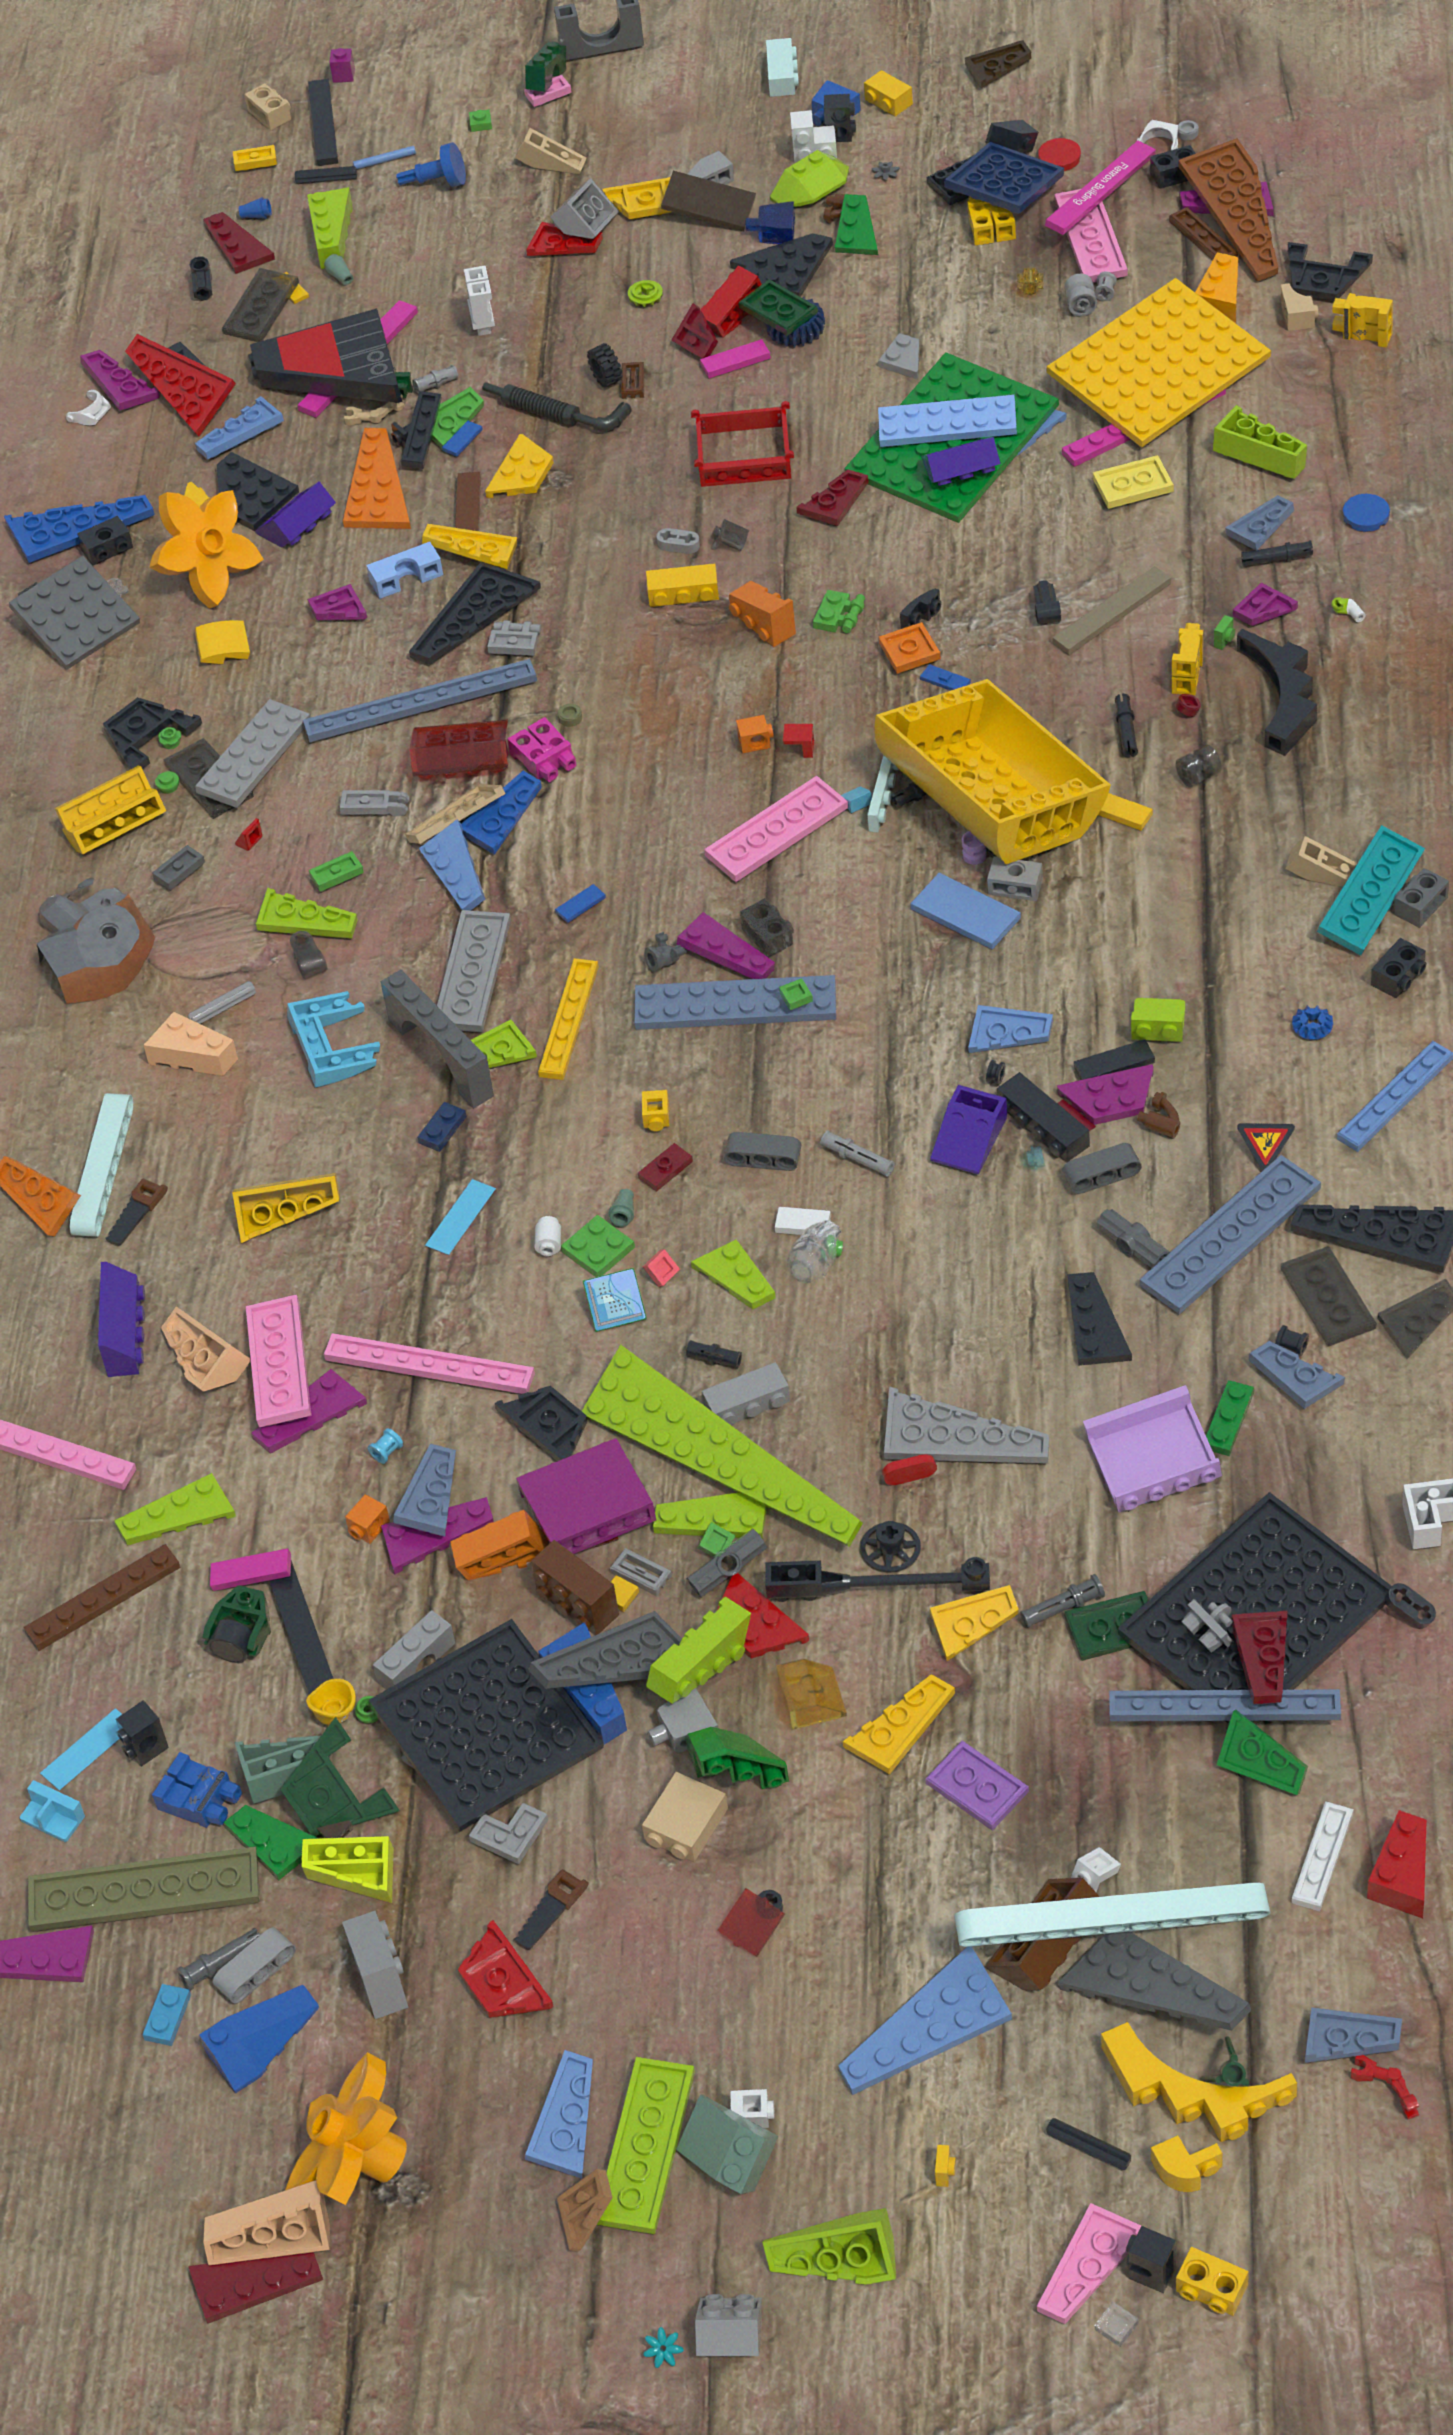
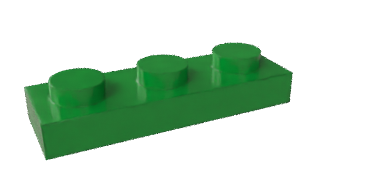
[1206,1380,1254,1456]

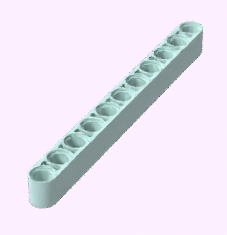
[954,1883,1270,1947]

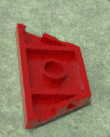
[717,1573,809,1659]
[458,1920,554,2018]

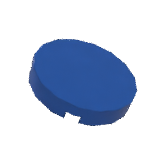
[1343,493,1390,532]

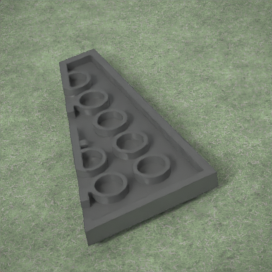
[528,1611,682,1689]
[1058,1931,1251,2031]

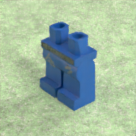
[152,1752,242,1828]

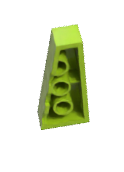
[1213,405,1307,479]
[646,1597,751,1704]

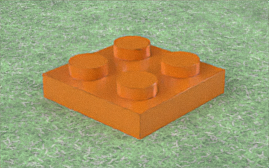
[878,622,941,674]

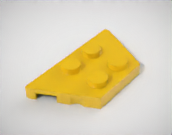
[602,177,671,219]
[485,434,554,498]

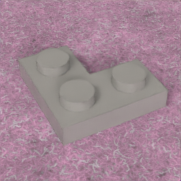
[469,1803,548,1864]

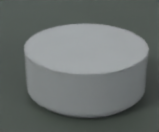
[1178,120,1198,140]

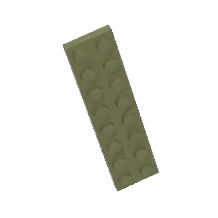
[28,1847,260,1932]

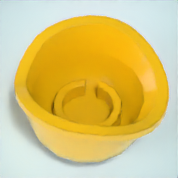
[306,1679,356,1725]

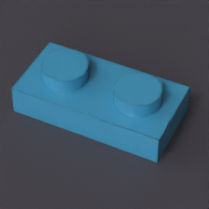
[142,1984,191,2046]

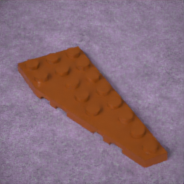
[1178,138,1278,281]

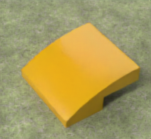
[195,620,250,664]

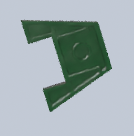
[281,1716,400,1836]

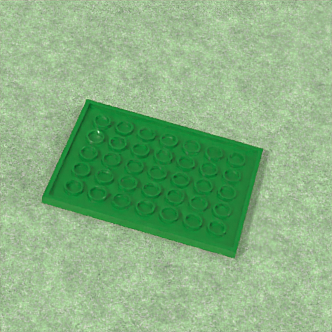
[844,352,1059,523]

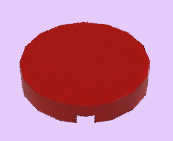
[1038,138,1081,171]

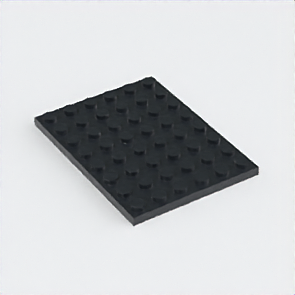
[1118,1492,1392,1725]

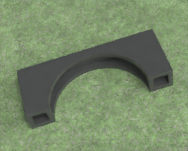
[380,969,494,1109]

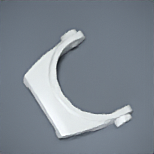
[1137,120,1178,150]
[66,390,111,425]

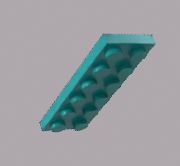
[1317,825,1425,956]

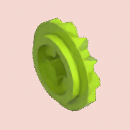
[628,280,663,308]

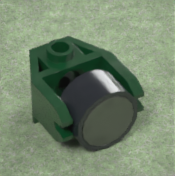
[202,1585,271,1663]

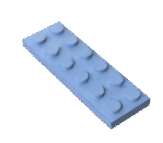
[878,395,1017,447]

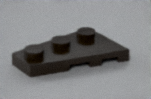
[965,40,1032,88]

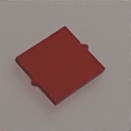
[717,1888,785,1957]

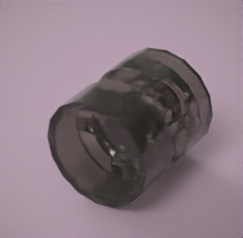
[1176,744,1222,787]

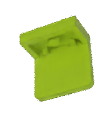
[1131,998,1185,1042]

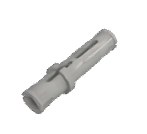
[820,1130,895,1177]

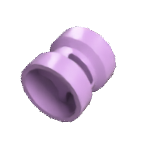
[962,831,987,865]

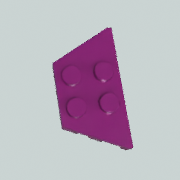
[1057,1064,1154,1125]

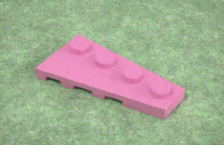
[1037,2203,1141,2324]

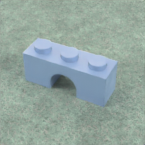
[366,542,443,599]

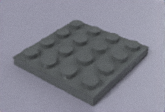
[9,556,140,670]

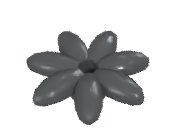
[872,161,900,181]

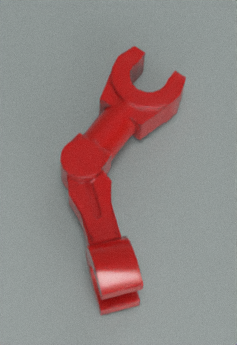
[1351,2055,1419,2119]

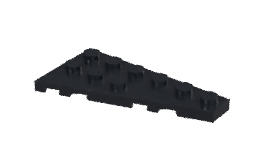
[409,562,541,665]

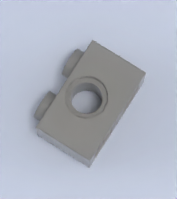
[987,857,1043,901]

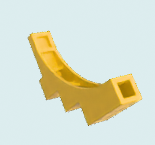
[1101,2022,1297,2142]

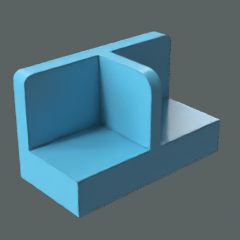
[20,1780,85,1842]

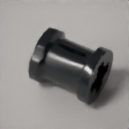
[1275,1325,1309,1356]

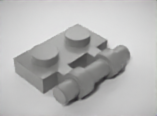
[488,620,541,656]

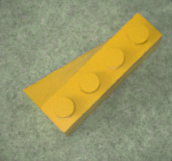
[232,1173,340,1243]

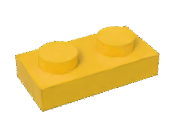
[233,145,277,171]

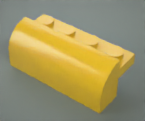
[55,766,166,854]

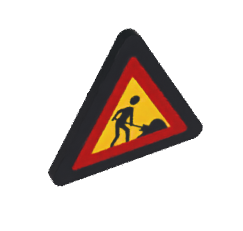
[1237,1123,1295,1171]

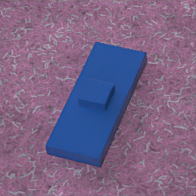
[442,421,483,456]
[920,664,971,691]
[555,884,606,923]

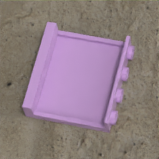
[1083,1385,1222,1513]

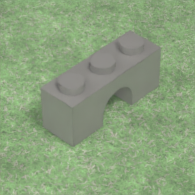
[373,1610,455,1690]

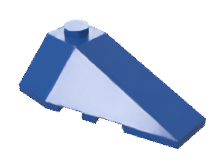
[199,1985,320,2093]

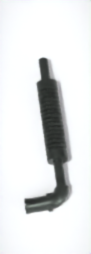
[482,382,632,431]

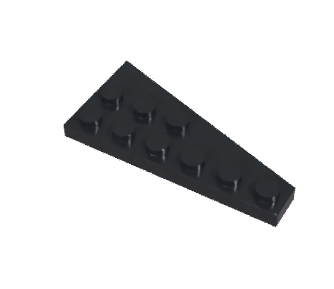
[1290,1205,1453,1273]

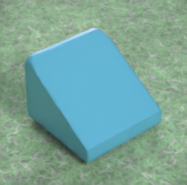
[841,786,872,813]

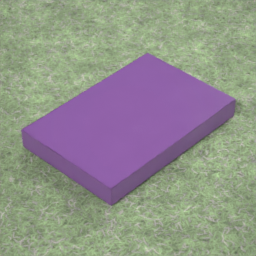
[926,1741,1029,1831]

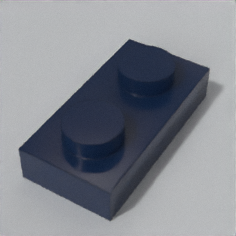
[417,1102,467,1152]

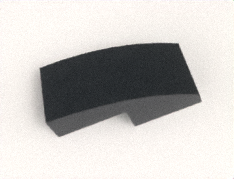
[900,588,942,629]

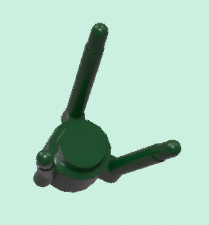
[1200,2036,1250,2086]

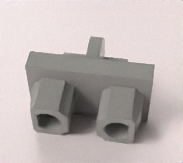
[1182,1599,1234,1652]

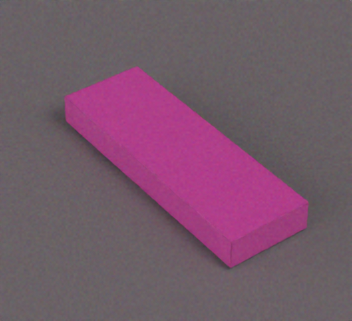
[700,339,771,378]
[210,1548,291,1591]

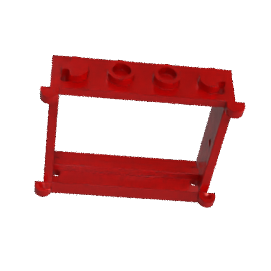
[691,401,794,487]

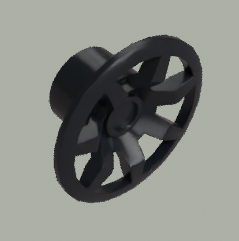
[861,1521,921,1572]

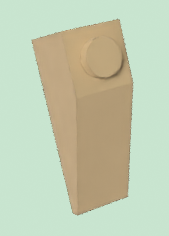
[515,128,586,174]
[1285,836,1358,887]

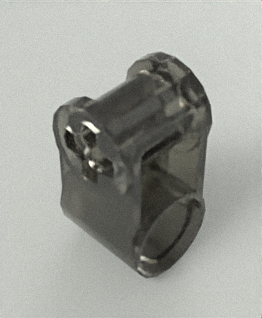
[290,931,328,979]

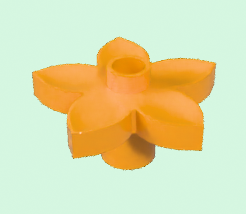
[149,490,264,609]
[285,2052,407,2205]

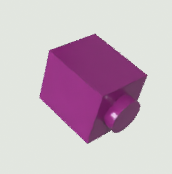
[329,48,355,83]

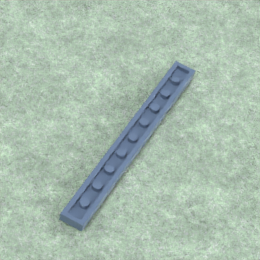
[303,659,537,742]

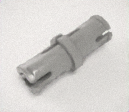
[412,365,458,393]

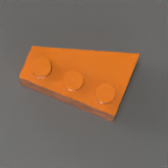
[729,581,796,647]
[450,1509,549,1580]

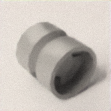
[1064,274,1097,316]

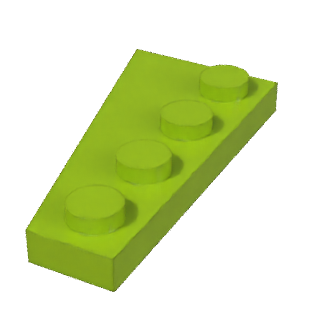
[256,888,358,938]
[653,1493,767,1539]

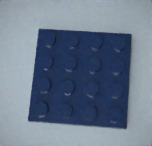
[944,142,1064,214]

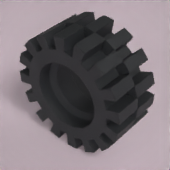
[587,343,623,387]

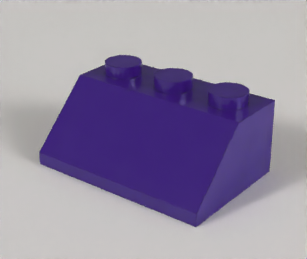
[921,437,1000,486]
[255,481,336,547]

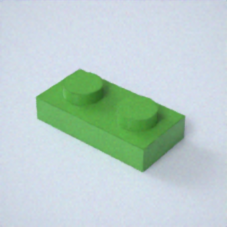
[309,851,364,892]

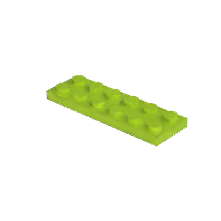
[597,2057,695,2234]

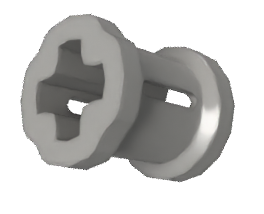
[1094,271,1117,301]

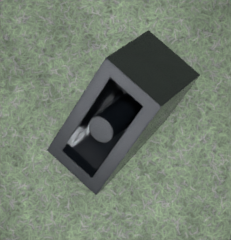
[985,120,1039,153]

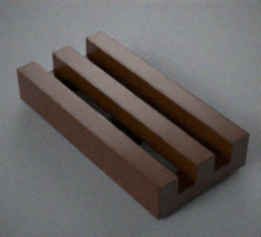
[621,362,645,399]

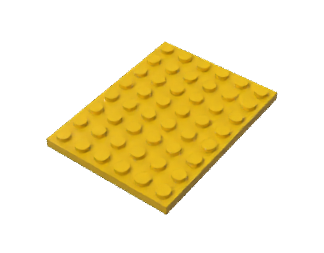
[1046,278,1271,447]

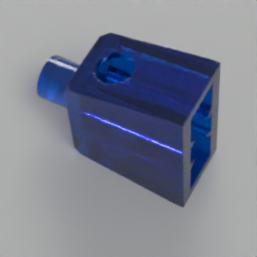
[746,201,795,244]

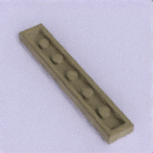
[1052,566,1171,655]

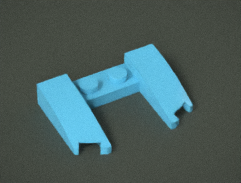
[287,991,380,1088]

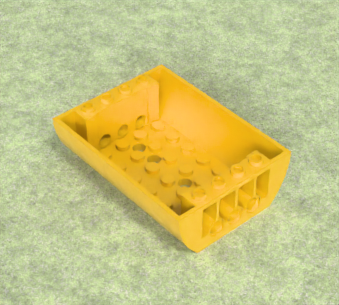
[874,679,1111,864]

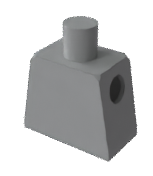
[647,1688,718,1753]

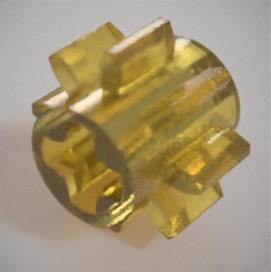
[1017,268,1043,295]

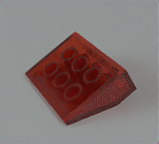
[410,719,509,779]

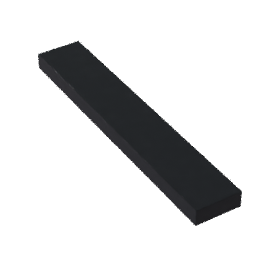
[308,78,339,166]
[269,1560,333,1694]

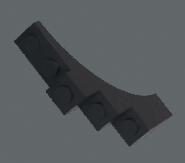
[1237,629,1317,756]

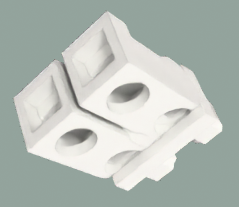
[464,266,495,336]

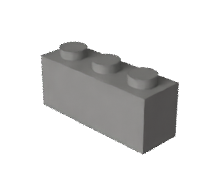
[702,1362,790,1426]

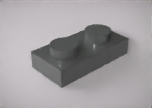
[152,845,205,890]

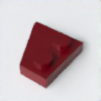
[671,303,718,358]

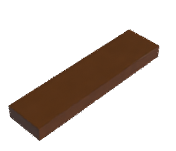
[1169,207,1238,261]
[455,472,481,531]

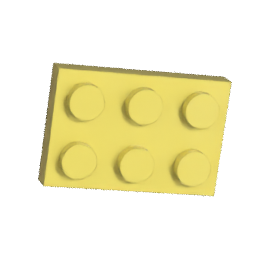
[1093,455,1174,509]

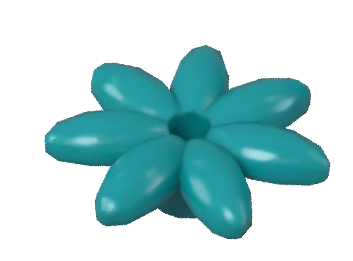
[643,2327,684,2368]

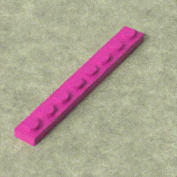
[1062,389,1226,467]

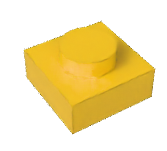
[935,2145,956,2187]

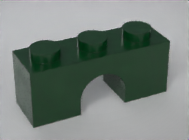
[525,42,566,92]

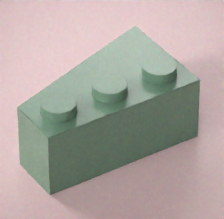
[234,1736,330,1804]

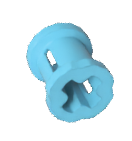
[368,1428,403,1464]

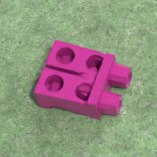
[507,717,577,782]

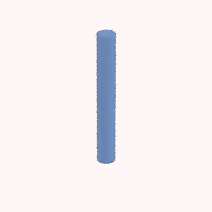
[353,146,416,169]

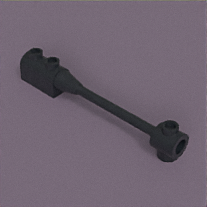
[765,1557,990,1602]

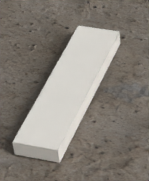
[1292,1801,1354,1911]

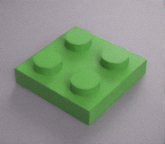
[561,1215,635,1277]

